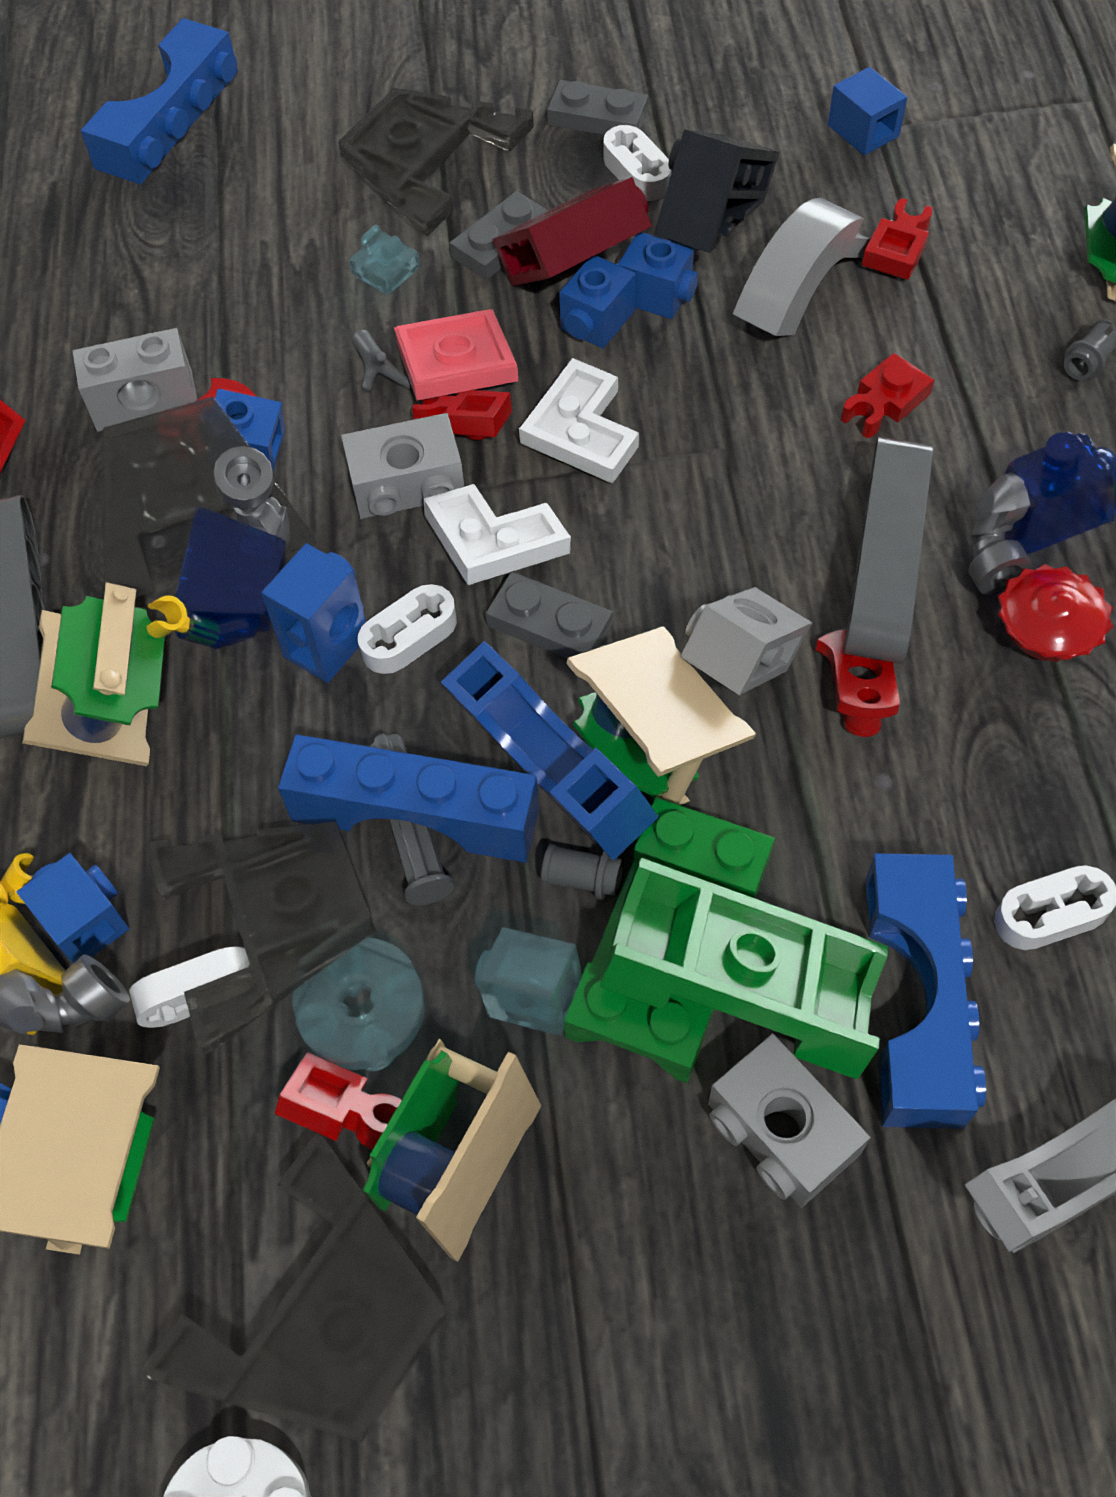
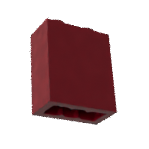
[492,177,652,286]

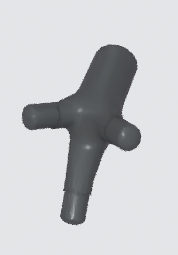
[352,330,412,392]

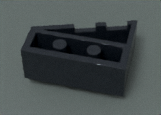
[654,129,780,253]

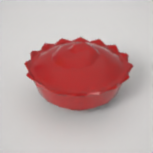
[998,564,1114,662]

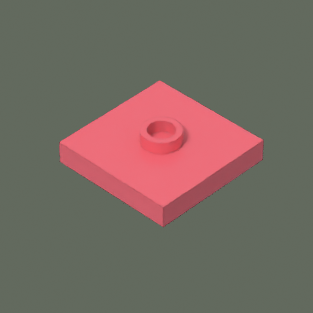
[394,309,518,401]

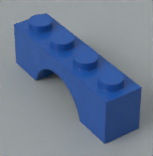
[80,18,238,185]
[441,641,659,861]
[278,734,539,863]
[865,853,986,1129]

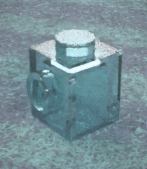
[475,927,582,1036]

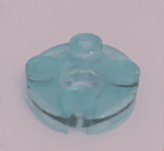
[292,937,425,1071]

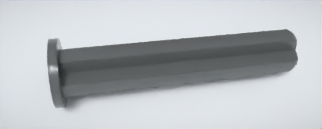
[370,733,455,905]

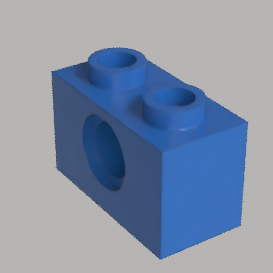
[261,543,366,683]

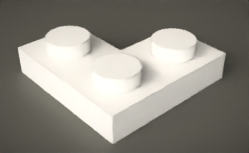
[519,358,639,484]
[424,484,571,585]

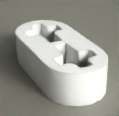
[604,125,671,201]
[358,584,457,674]
[994,865,1116,950]
[129,947,258,1028]

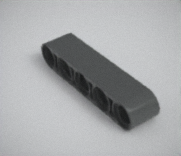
[844,437,933,664]
[0,495,46,739]

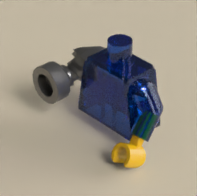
[969,432,1116,595]
[147,446,291,650]

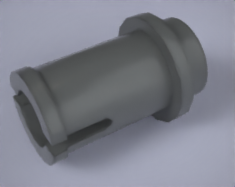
[1064,318,1116,381]
[541,844,624,900]

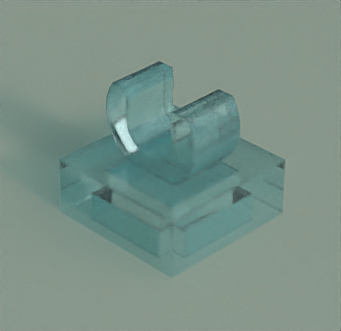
[349,224,420,295]

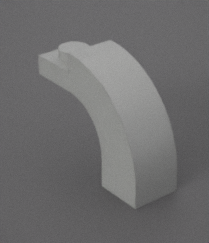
[733,198,870,336]
[965,1098,1116,1253]

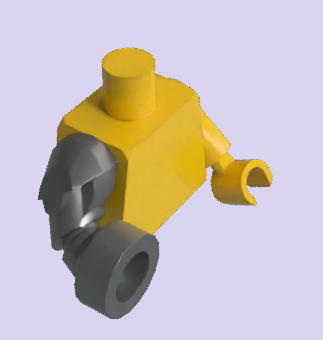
[0,853,130,1035]

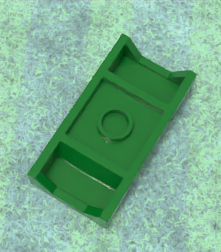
[564,797,775,1084]
[599,858,889,1079]

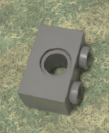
[73,328,198,432]
[341,413,464,519]
[680,587,812,695]
[708,1033,871,1208]

